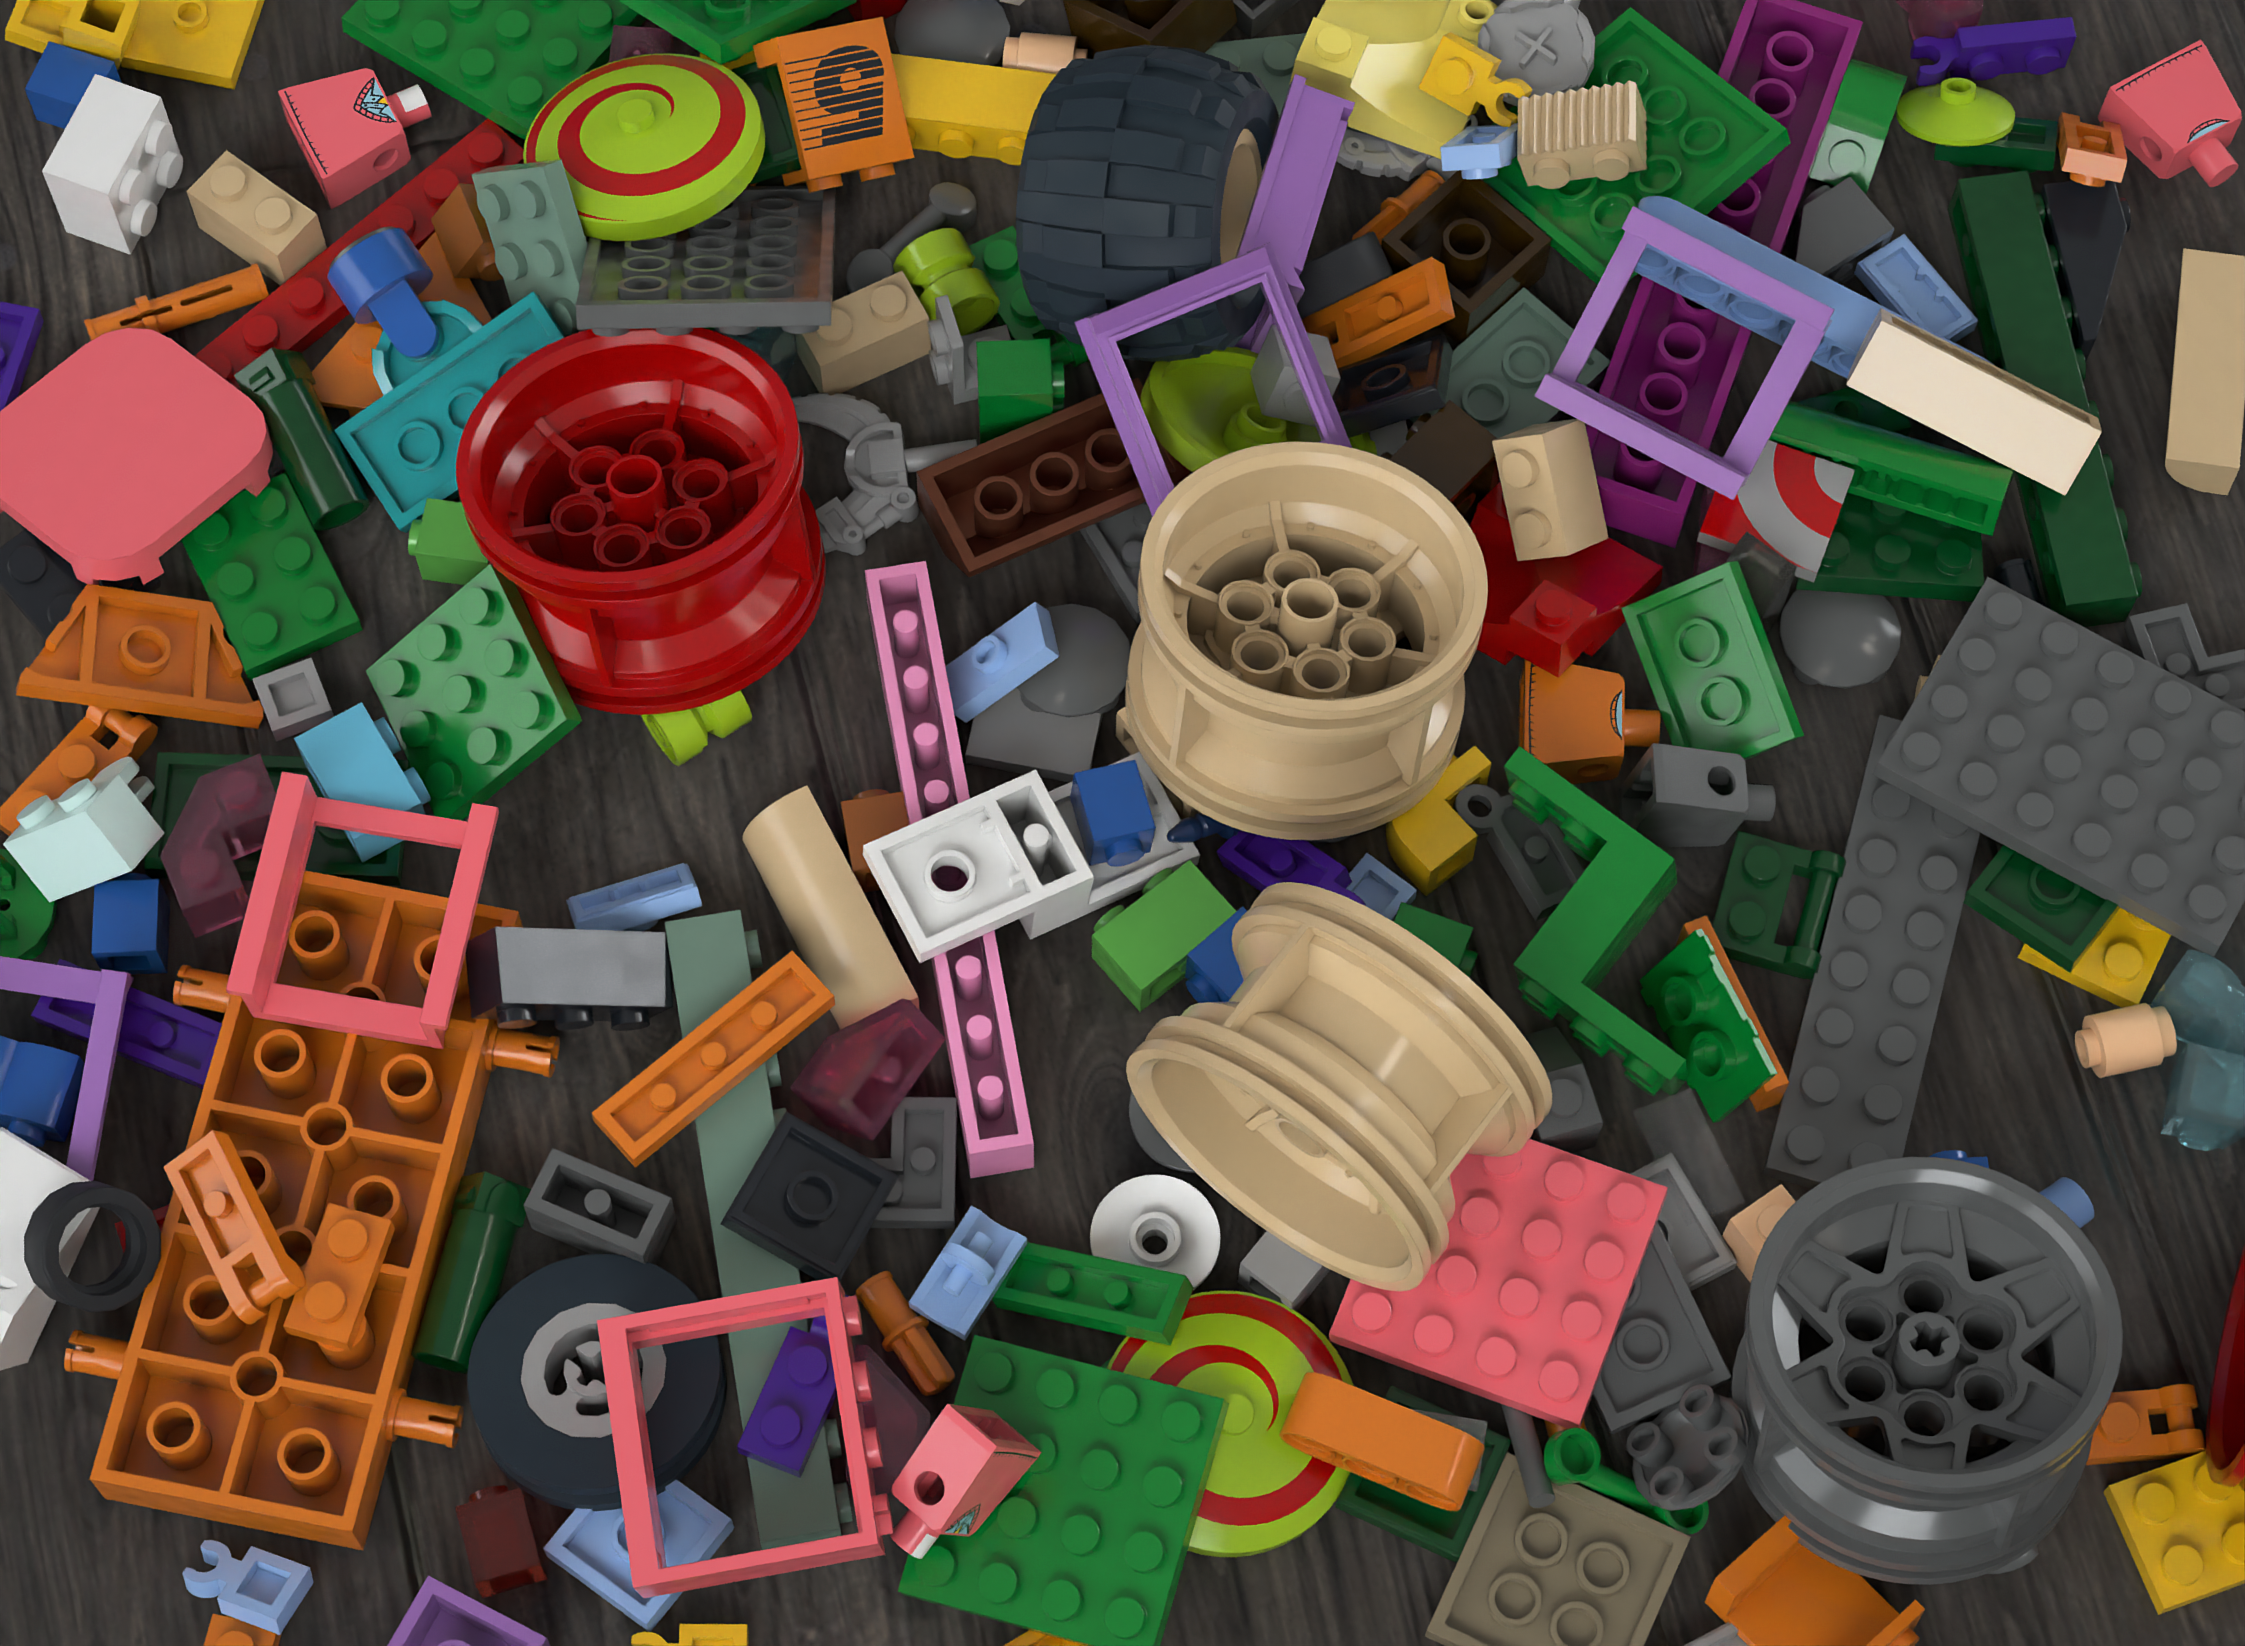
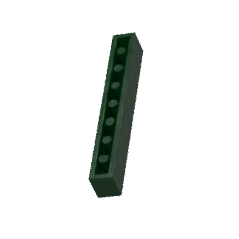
[1947,171,2142,627]

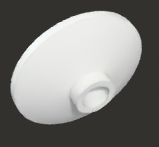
[1090,1175,1221,1290]

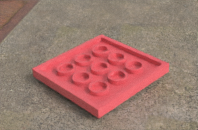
[1329,1139,1668,1429]

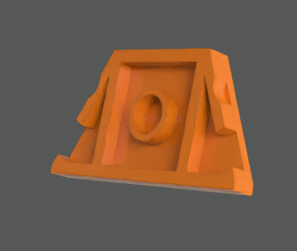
[311,231,492,417]
[16,584,264,729]

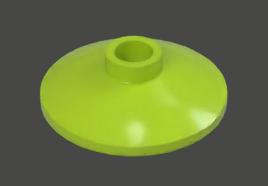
[1896,78,2015,147]

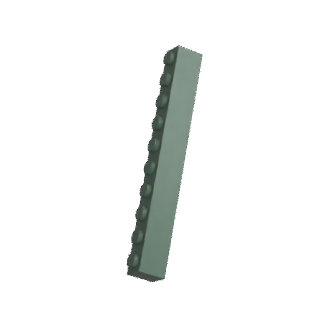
[665,910,853,1550]

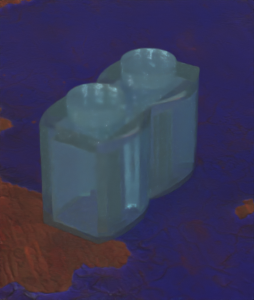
[2150,950,2245,1080]

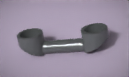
[846,182,977,295]

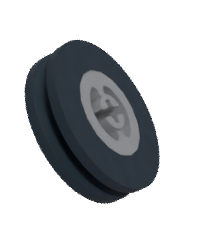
[467,1254,727,1511]

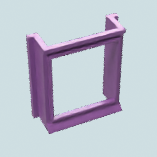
[1234,74,1355,354]
[1535,206,1835,500]
[1074,242,1352,517]
[0,956,134,1181]

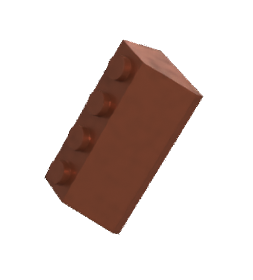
[916,378,1191,577]

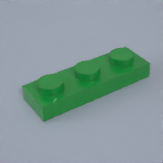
[992,1242,1194,1346]

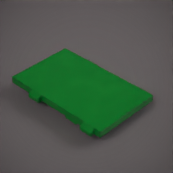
[1639,929,1778,1123]

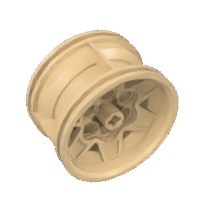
[1125,442,1488,840]
[1126,882,1552,1291]

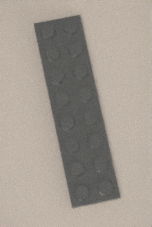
[1762,715,1980,1189]

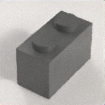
[523,1148,677,1265]

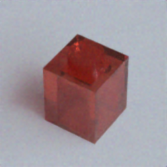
[455,1485,547,1598]

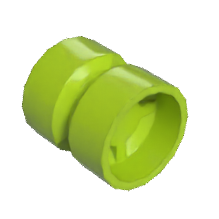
[893,228,1000,336]
[640,690,752,767]

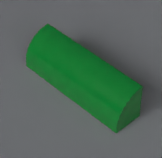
[1769,401,2014,536]

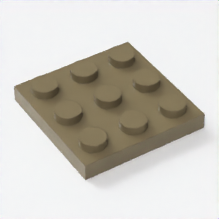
[1425,1452,1691,1646]

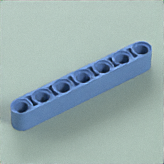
[1634,196,1994,379]

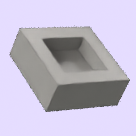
[252,658,334,741]

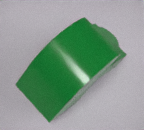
[1810,58,1908,194]

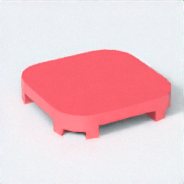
[0,328,273,585]

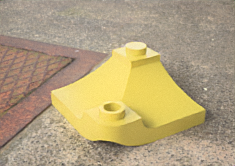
[1290,0,1498,159]

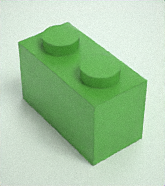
[1092,860,1237,1012]

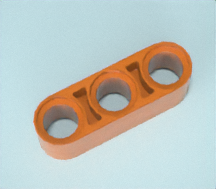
[1279,1372,1485,1511]

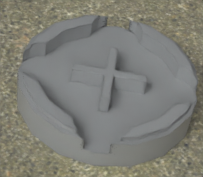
[1478,0,1595,107]

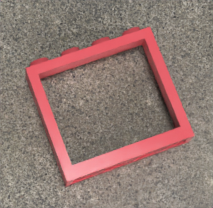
[597,1277,894,1598]

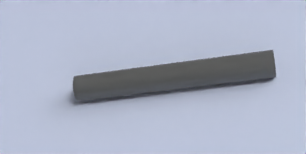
[1501,1404,1555,1508]

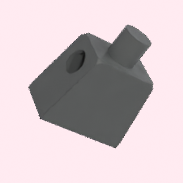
[1618,743,1776,847]

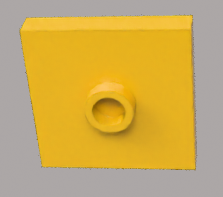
[121,0,265,89]

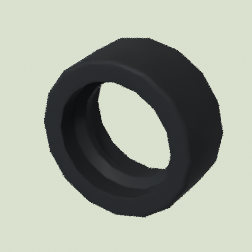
[1296,232,1393,319]
[24,1181,161,1313]

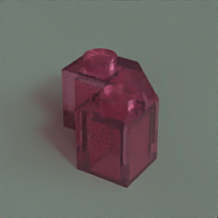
[160,753,276,938]

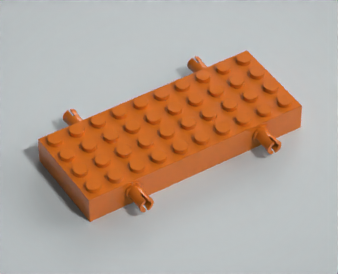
[64,870,560,1551]

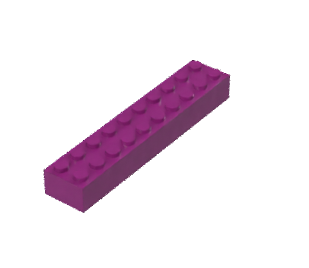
[1586,0,1863,548]

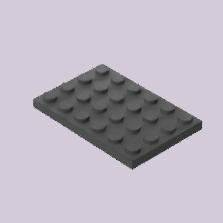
[576,185,836,337]
[1873,577,2245,957]

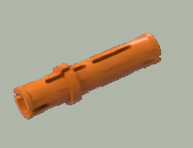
[84,263,269,341]

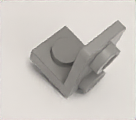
[927,295,1011,405]

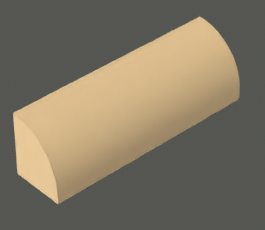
[2165,248,2245,495]
[1846,308,2102,496]
[743,785,920,1051]

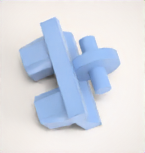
[909,1205,1027,1341]

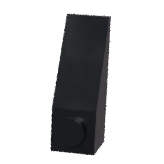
[2041,180,2131,363]

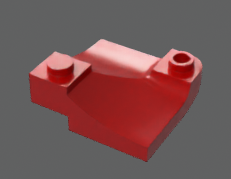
[1469,482,1663,678]

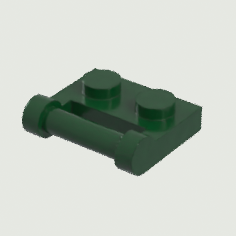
[1712,831,1847,979]

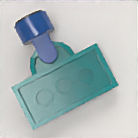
[327,227,566,533]

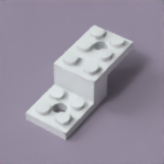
[863,752,1200,963]

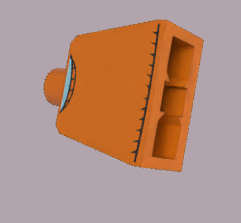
[1518,659,1660,784]

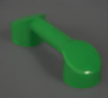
[1544,1428,1709,1535]

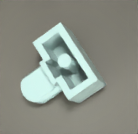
[3,756,164,902]

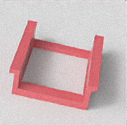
[226,772,499,1049]

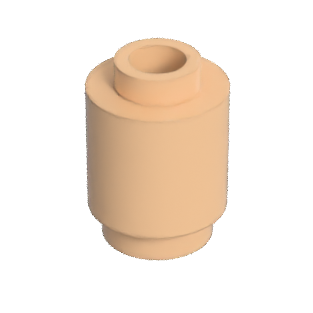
[1002,32,1088,74]
[2075,1003,2177,1078]

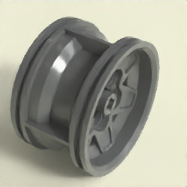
[1729,1157,2123,1585]

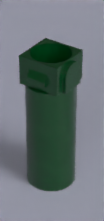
[234,348,370,531]
[411,1171,531,1374]

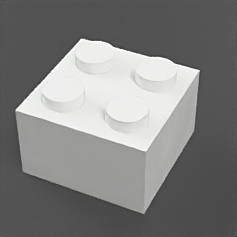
[42,74,183,255]

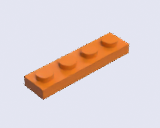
[592,950,835,1168]

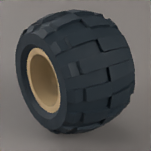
[1016,45,1279,362]

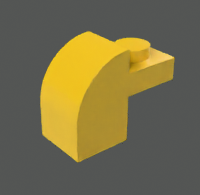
[5,0,141,70]
[1386,746,1491,896]

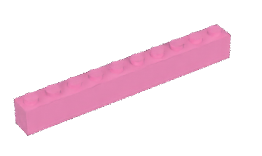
[864,561,1034,1178]

